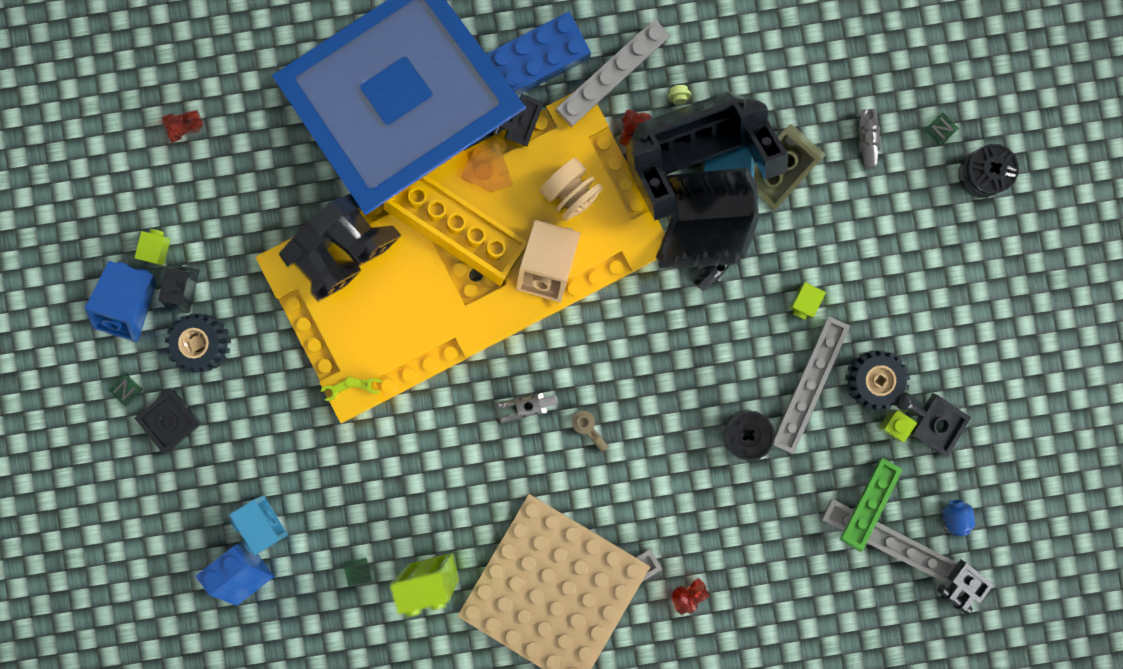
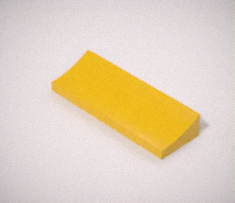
[383,175,528,286]

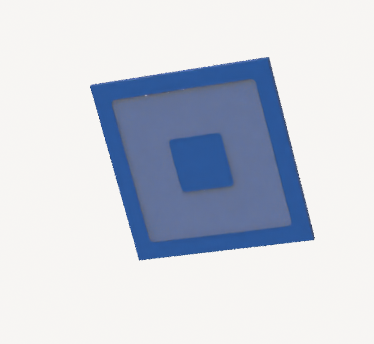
[272,0,526,215]

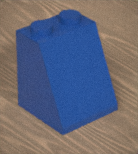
[85,261,157,342]
[195,542,275,606]

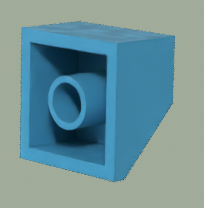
[230,496,288,556]

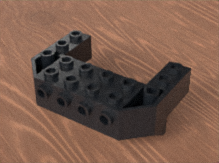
[626,92,788,221]

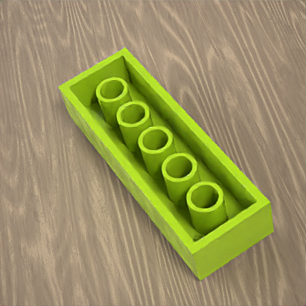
[390,553,459,617]

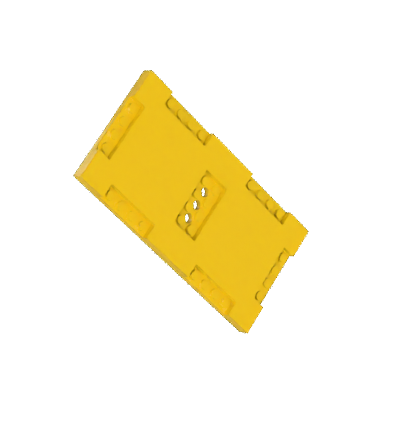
[255,92,665,423]

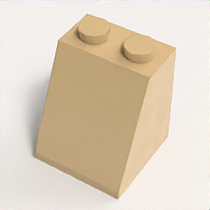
[516,220,581,303]

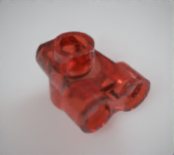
[162,110,204,143]
[619,110,652,147]
[671,578,710,616]

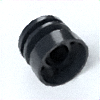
[958,144,1019,198]
[723,409,775,461]

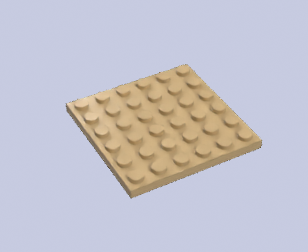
[457,494,651,669]

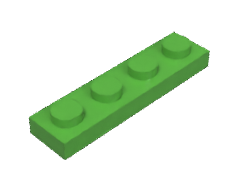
[839,458,903,552]

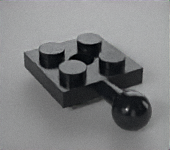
[896,393,971,458]

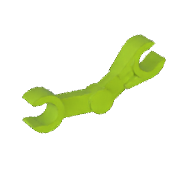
[321,377,382,401]

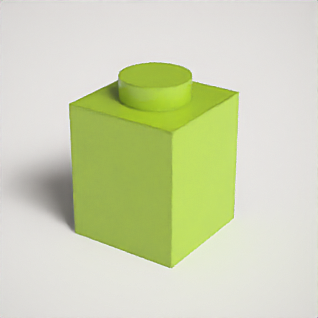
[135,229,171,266]
[789,282,826,320]
[878,409,917,442]

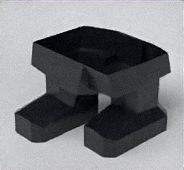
[279,193,401,302]

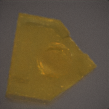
[461,140,513,193]

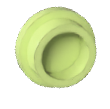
[668,85,691,105]

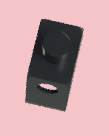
[158,264,200,313]

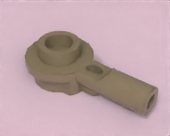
[572,411,608,453]

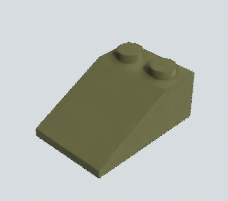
[754,124,826,210]

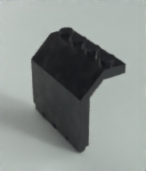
[656,167,759,268]

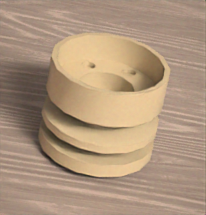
[539,158,603,221]

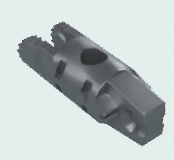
[858,109,881,171]
[496,393,558,423]

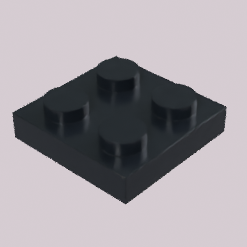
[134,388,203,455]

